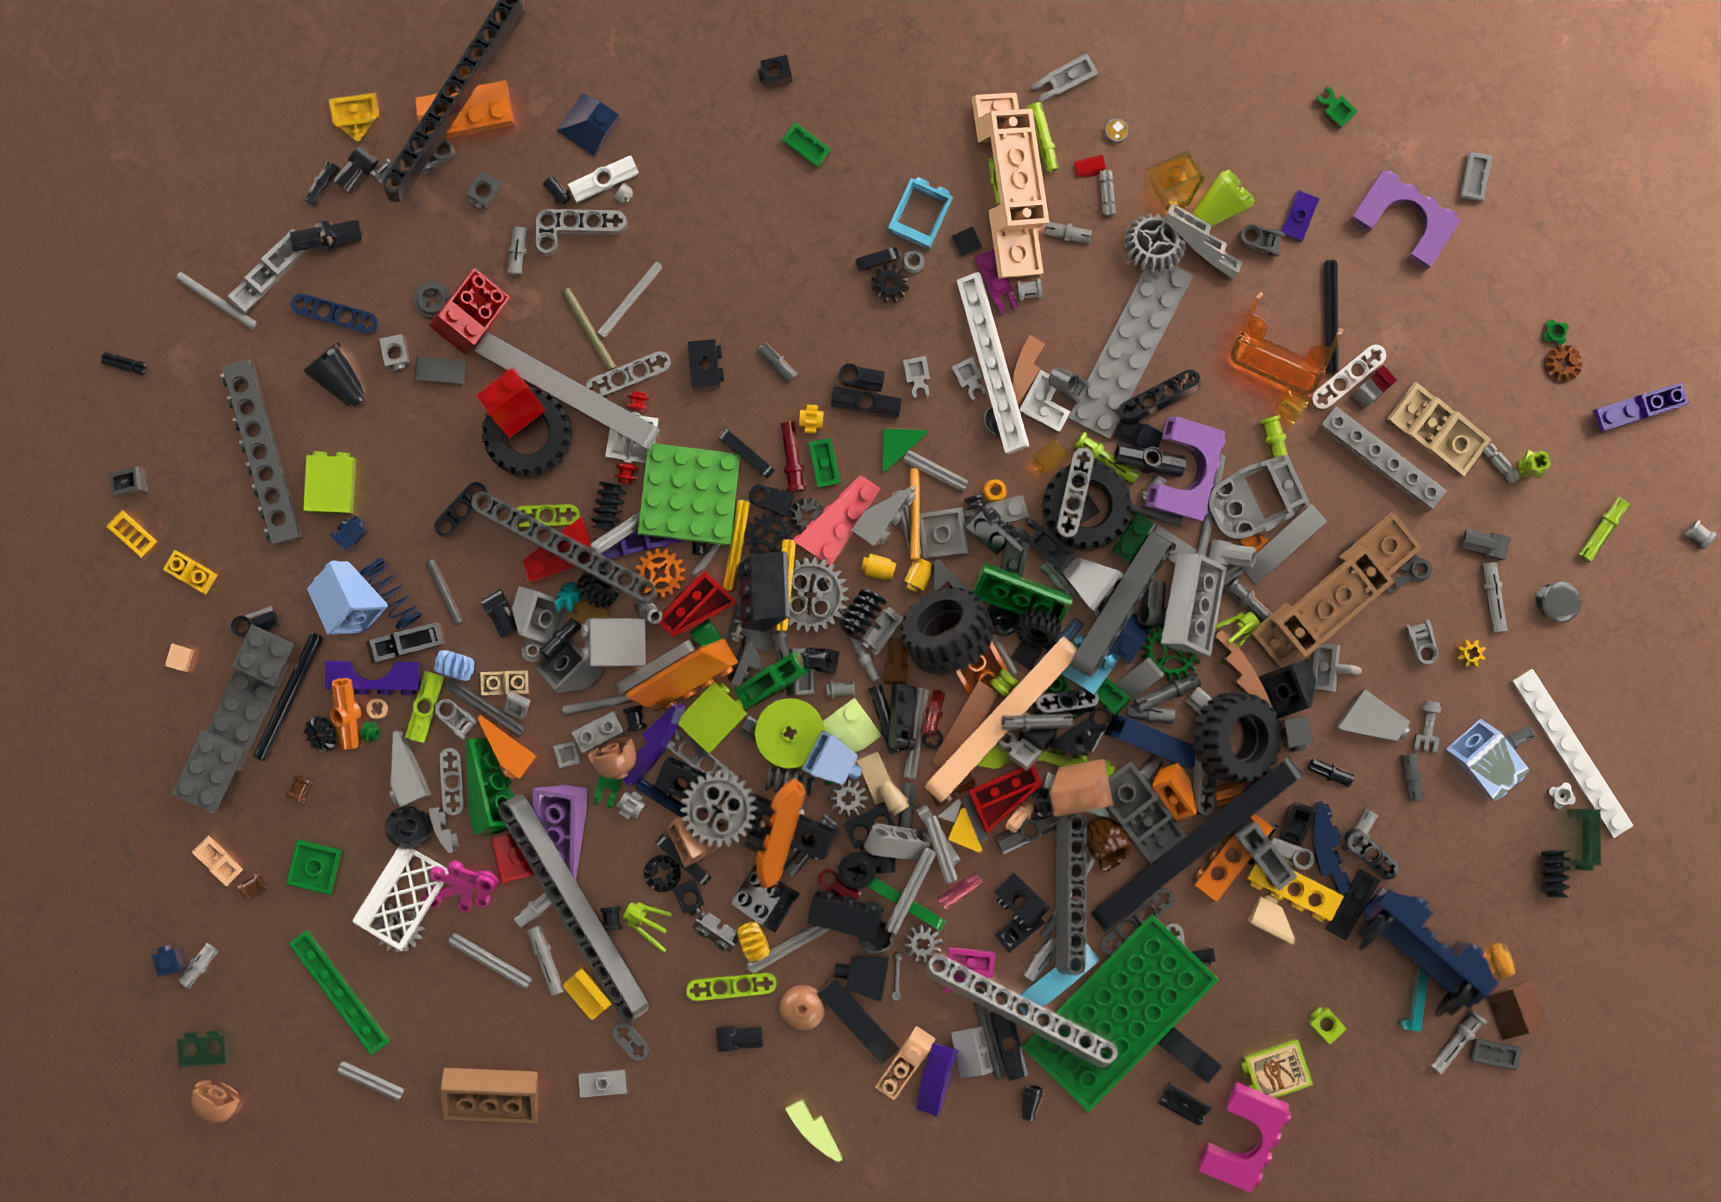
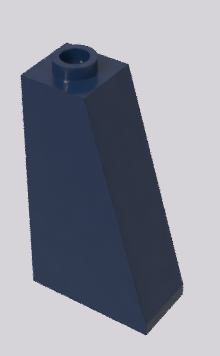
[1104,714,1196,770]

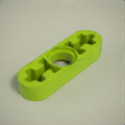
[516,504,580,528]

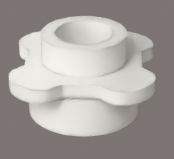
[1549,782,1576,809]

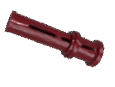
[781,421,807,493]

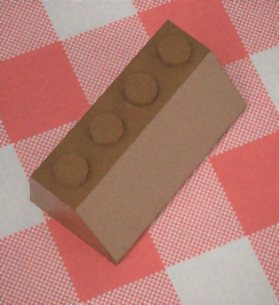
[441,1068,538,1124]

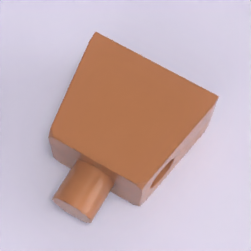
[667,814,727,867]

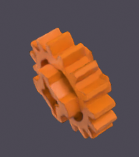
[636,548,686,598]

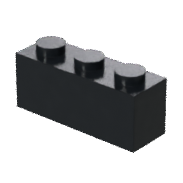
[807,890,884,941]

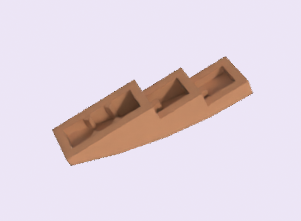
[1214,630,1272,708]
[931,681,999,767]

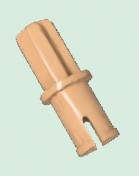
[1006,795,1036,832]

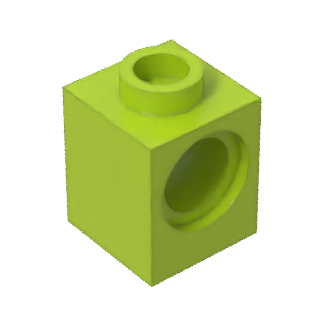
[1308,1007,1346,1045]

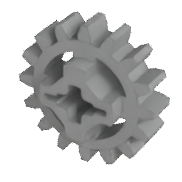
[373,902,425,953]

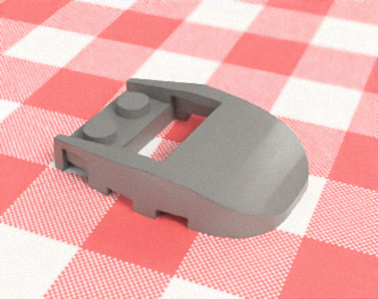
[1209,454,1311,539]

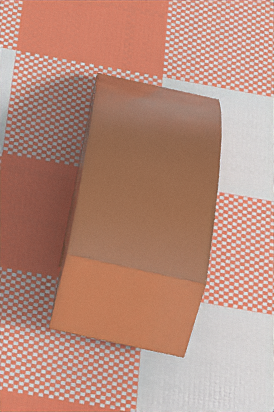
[1012,335,1046,405]

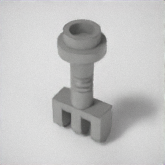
[1413,700,1441,753]

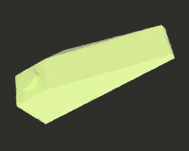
[791,698,881,772]

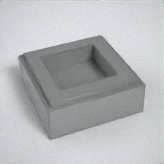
[503,691,531,720]
[553,740,582,769]

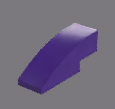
[916,1043,958,1117]

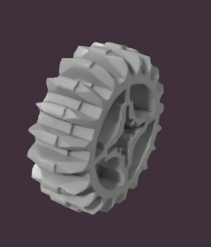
[1124,212,1187,273]

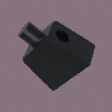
[834,956,889,1002]

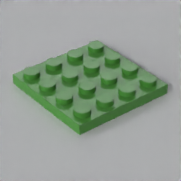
[638,443,740,546]

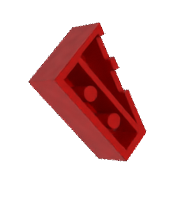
[523,517,592,584]
[658,569,738,637]

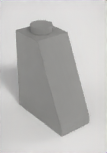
[1335,689,1410,741]

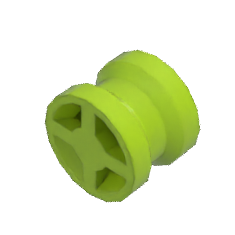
[990,668,1019,697]

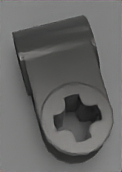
[414,138,455,175]
[1238,224,1285,256]
[1049,367,1089,403]

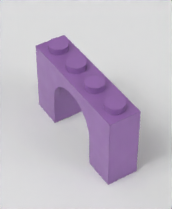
[1350,170,1461,270]
[1145,417,1226,521]

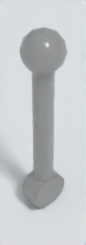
[892,952,902,1001]

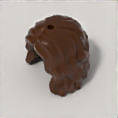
[1087,817,1132,871]

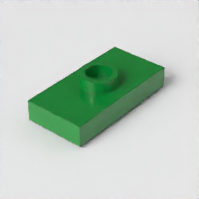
[781,122,832,169]
[1096,677,1131,716]

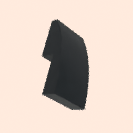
[995,918,1045,953]

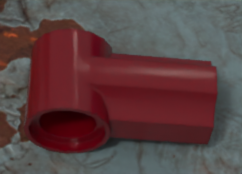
[817,868,862,900]

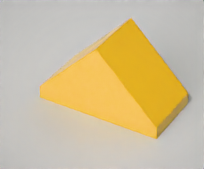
[948,807,983,852]

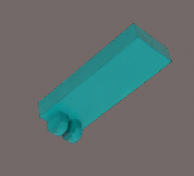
[1400,967,1429,1032]

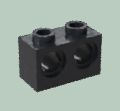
[843,803,895,851]

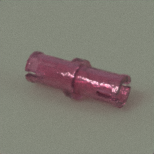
[937,871,983,910]

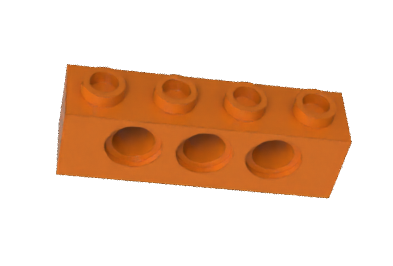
[1193,814,1273,902]

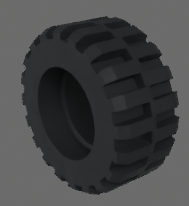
[481,387,572,478]
[1042,460,1132,550]
[900,587,994,676]
[1192,693,1282,783]

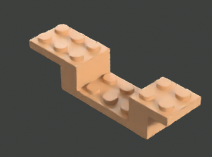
[971,93,1049,279]

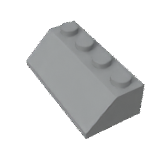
[1161,554,1227,656]

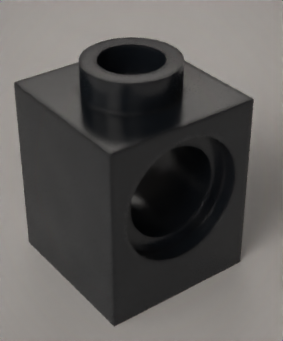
[757,55,793,87]
[672,879,706,916]

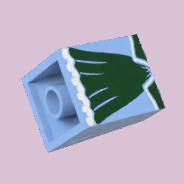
[1446,719,1530,802]

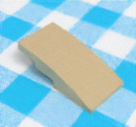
[1387,382,1491,476]

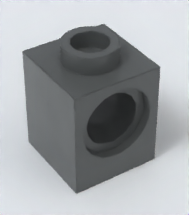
[466,170,503,209]

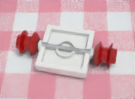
[605,391,659,484]

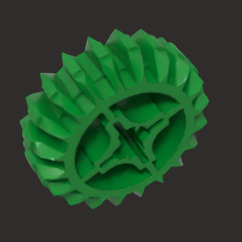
[1140,622,1201,681]

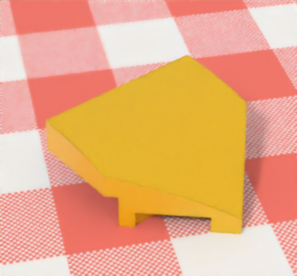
[329,93,379,142]

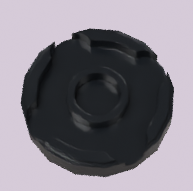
[385,806,432,849]

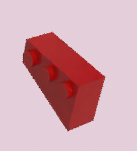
[968,764,1042,833]

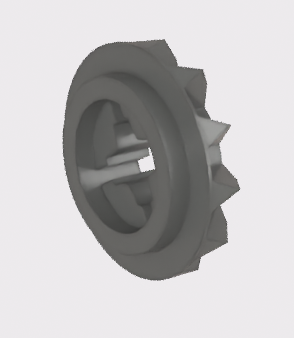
[414,281,450,318]
[789,498,824,534]

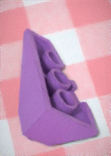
[533,785,587,881]

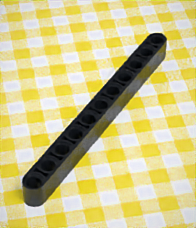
[382,0,525,202]
[1091,756,1304,931]

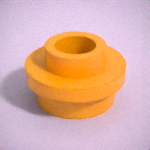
[983,479,1007,502]

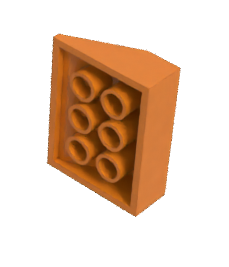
[626,639,738,711]

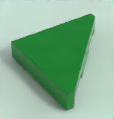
[883,429,927,472]

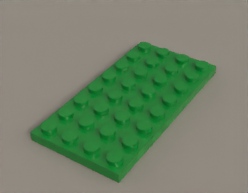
[1022,914,1220,1112]

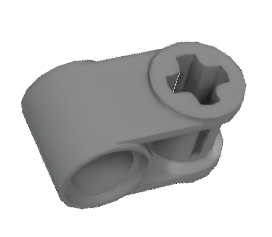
[1405,619,1438,666]
[435,699,479,740]

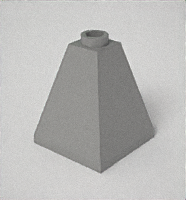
[1062,557,1123,618]

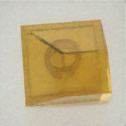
[1146,151,1205,212]

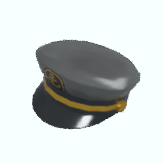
[1536,581,1581,622]

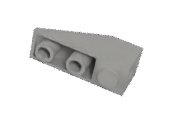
[852,486,917,546]

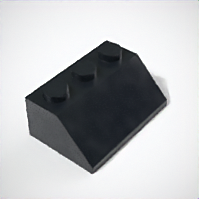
[738,551,790,632]

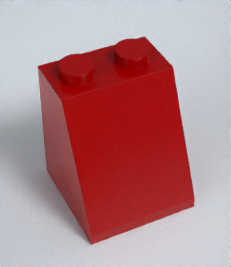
[475,367,546,438]

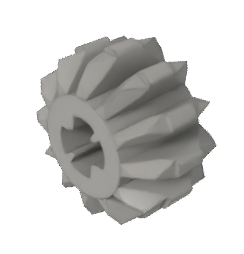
[829,779,868,818]
[903,924,943,964]

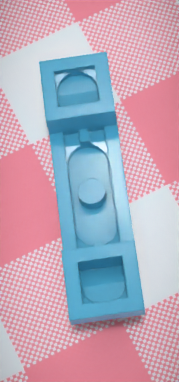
[1019,943,1100,1015]

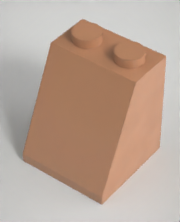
[1050,759,1113,816]

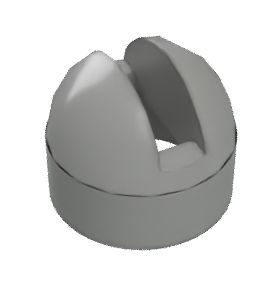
[613,182,633,203]

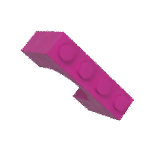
[1199,1082,1291,1193]

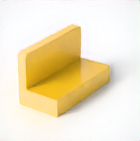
[563,967,612,1020]

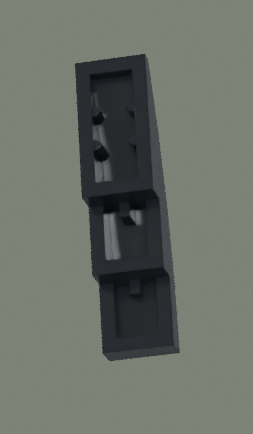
[817,978,899,1064]

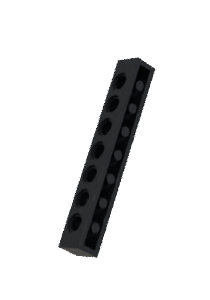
[654,756,839,861]

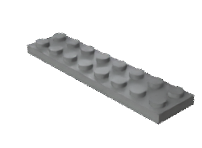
[1068,265,1193,439]

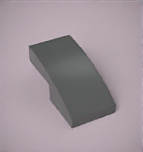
[415,357,466,385]

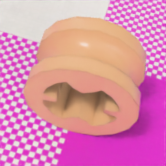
[367,698,388,720]

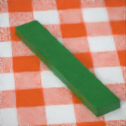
[288,929,390,1055]

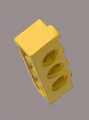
[1246,861,1344,923]

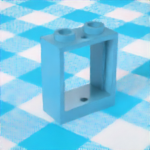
[888,177,953,250]

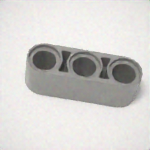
[864,824,932,861]

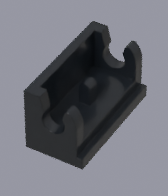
[1158,1083,1212,1126]

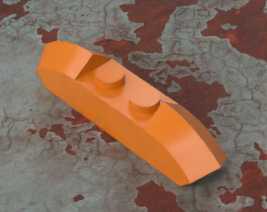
[756,778,806,889]

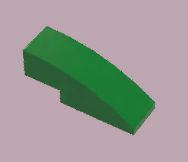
[735,652,810,710]

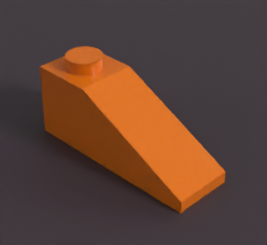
[477,715,538,780]

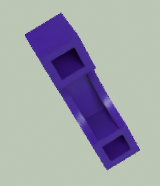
[325,661,421,695]

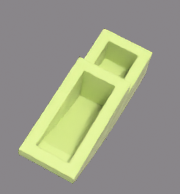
[786,1099,842,1162]

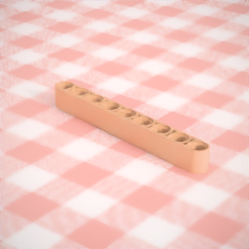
[924,636,1078,803]

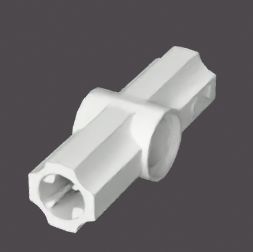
[568,155,639,203]

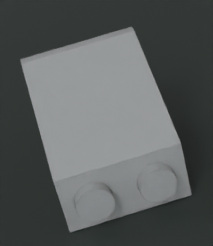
[582,619,646,667]

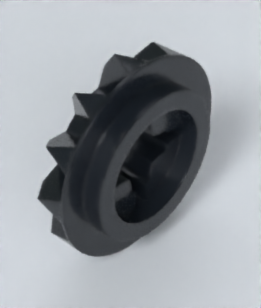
[303,716,337,753]
[838,852,875,889]
[644,855,681,892]

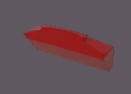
[1074,155,1107,177]

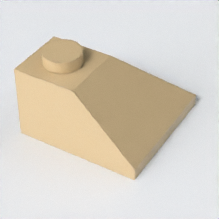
[1246,895,1295,944]

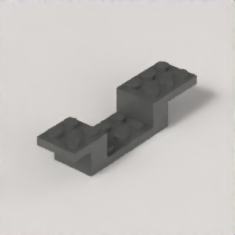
[172,624,295,814]

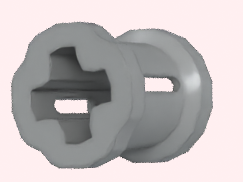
[1017,278,1042,301]
[1685,519,1717,550]

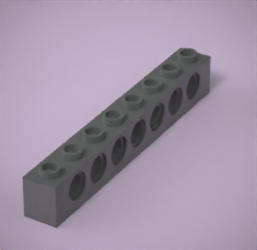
[220,359,302,546]

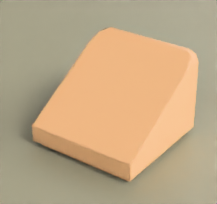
[165,644,194,672]

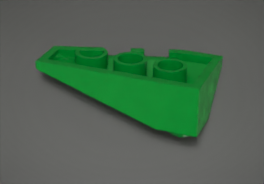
[466,738,514,836]

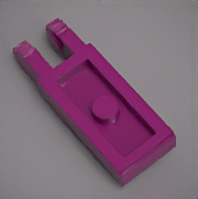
[975,249,1019,315]

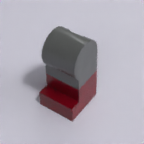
[1351,365,1397,409]

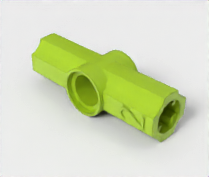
[1517,450,1551,479]
[405,671,445,743]

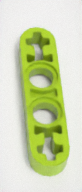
[686,972,777,1001]

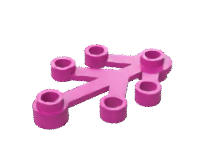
[421,861,498,913]

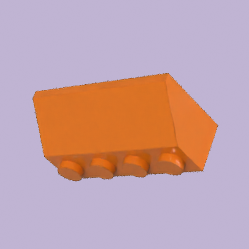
[416,80,515,139]

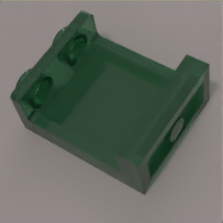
[1567,809,1601,870]

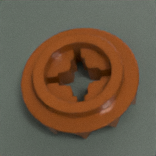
[1545,345,1583,382]

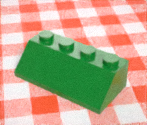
[972,563,1072,624]

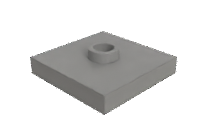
[920,507,969,560]

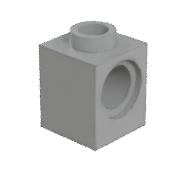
[379,334,410,371]

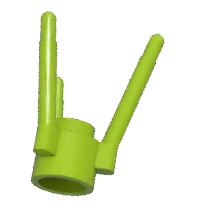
[1216,611,1260,665]
[623,902,672,953]

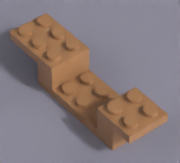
[1250,512,1422,668]

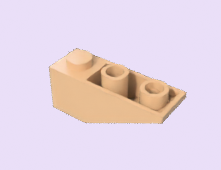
[875,1026,935,1100]

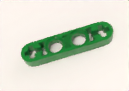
[867,877,947,931]

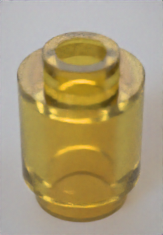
[1485,943,1516,979]

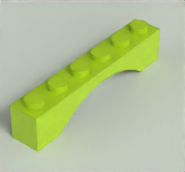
[976,739,1115,778]

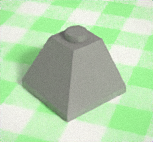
[512,586,567,643]

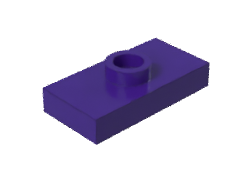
[1282,190,1320,242]

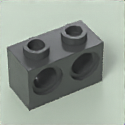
[1280,716,1312,752]

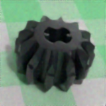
[871,264,909,303]

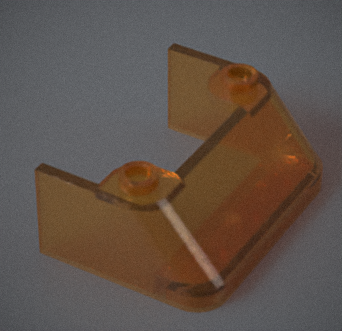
[1231,292,1344,395]

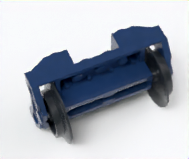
[1358,887,1499,1017]

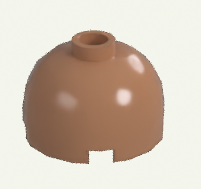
[588,737,637,780]
[779,984,826,1031]
[191,1080,240,1125]

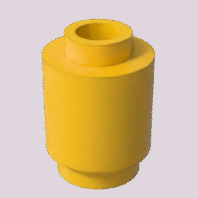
[861,553,896,581]
[904,558,934,593]

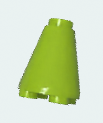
[1193,169,1256,227]

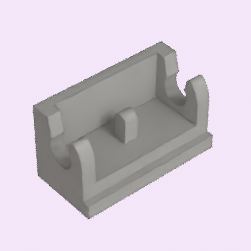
[951,1026,994,1079]

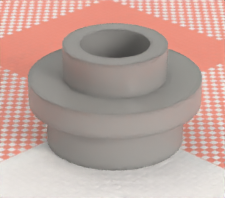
[902,250,925,273]
[521,639,544,662]

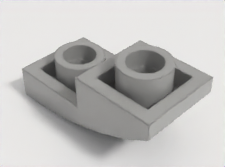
[429,807,459,853]

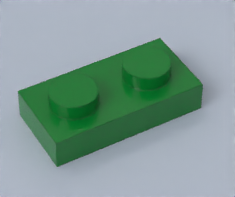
[809,438,841,488]

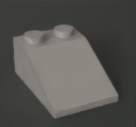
[390,731,432,807]

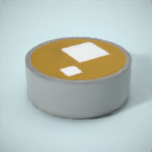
[1105,118,1129,143]

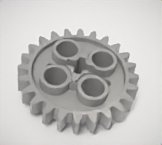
[788,557,849,632]
[681,771,757,847]

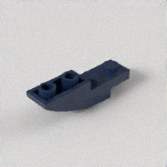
[1311,801,1351,895]

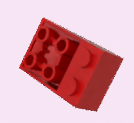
[429,268,510,354]

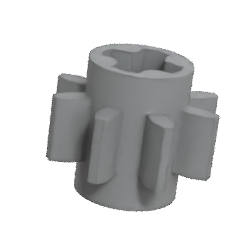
[617,791,645,820]

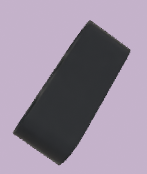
[434,482,489,538]

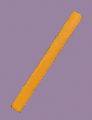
[910,468,920,560]

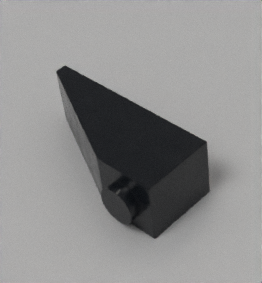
[1157,1027,1222,1084]

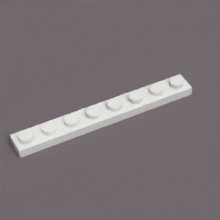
[957,272,1029,454]
[1512,669,1634,838]

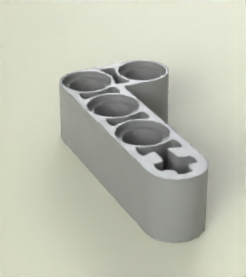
[536,209,628,256]

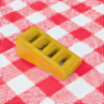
[106,509,157,558]

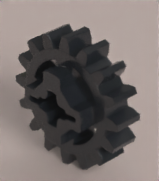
[745,512,794,555]

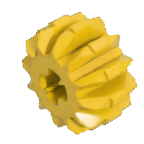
[737,921,770,962]

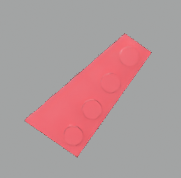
[793,475,881,566]

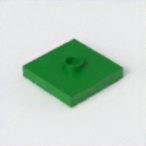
[286,839,343,895]

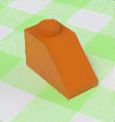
[1152,763,1197,821]

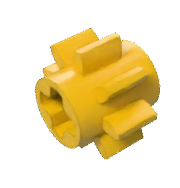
[799,405,824,433]
[1457,640,1486,667]

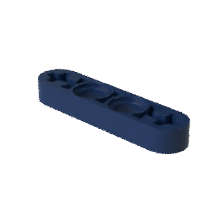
[291,294,379,334]

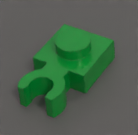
[1316,86,1358,129]

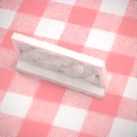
[352,847,450,951]

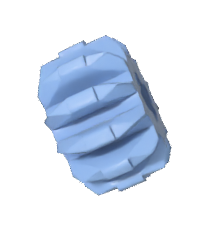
[434,650,475,681]

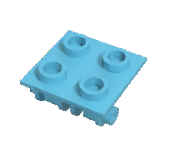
[1062,634,1120,695]

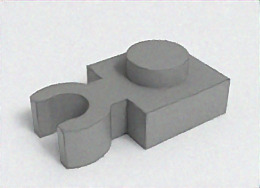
[903,356,930,399]
[952,357,986,401]
[998,732,1041,771]

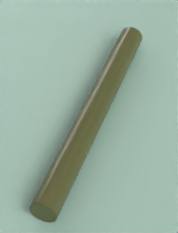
[561,288,616,371]

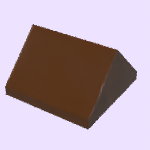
[1487,980,1547,1040]

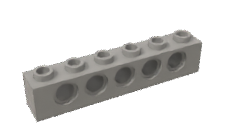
[1319,406,1447,511]

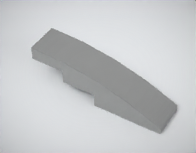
[1166,203,1242,279]
[228,229,305,315]
[1242,504,1327,585]

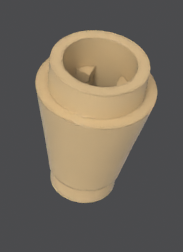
[878,780,909,816]

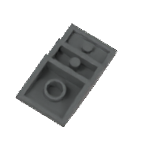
[1107,761,1187,864]

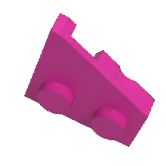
[944,947,996,993]

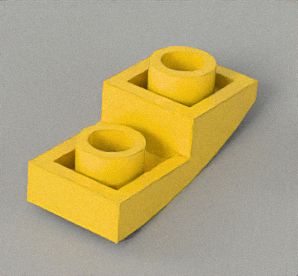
[163,550,218,594]

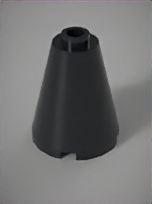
[303,342,365,407]

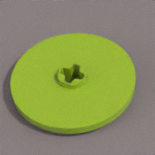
[755,698,825,768]

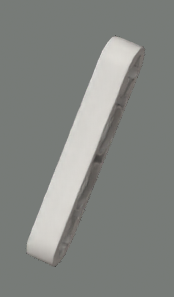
[1311,345,1386,410]

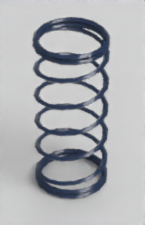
[360,557,422,630]

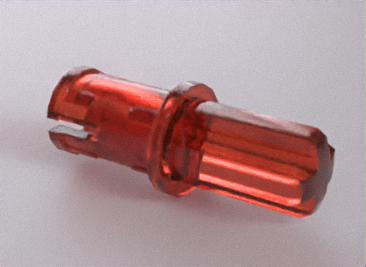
[922,690,945,736]

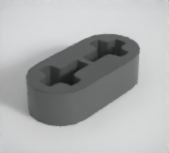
[613,1022,649,1061]

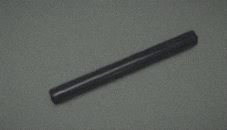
[253,633,322,761]

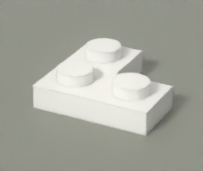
[1019,370,1071,432]

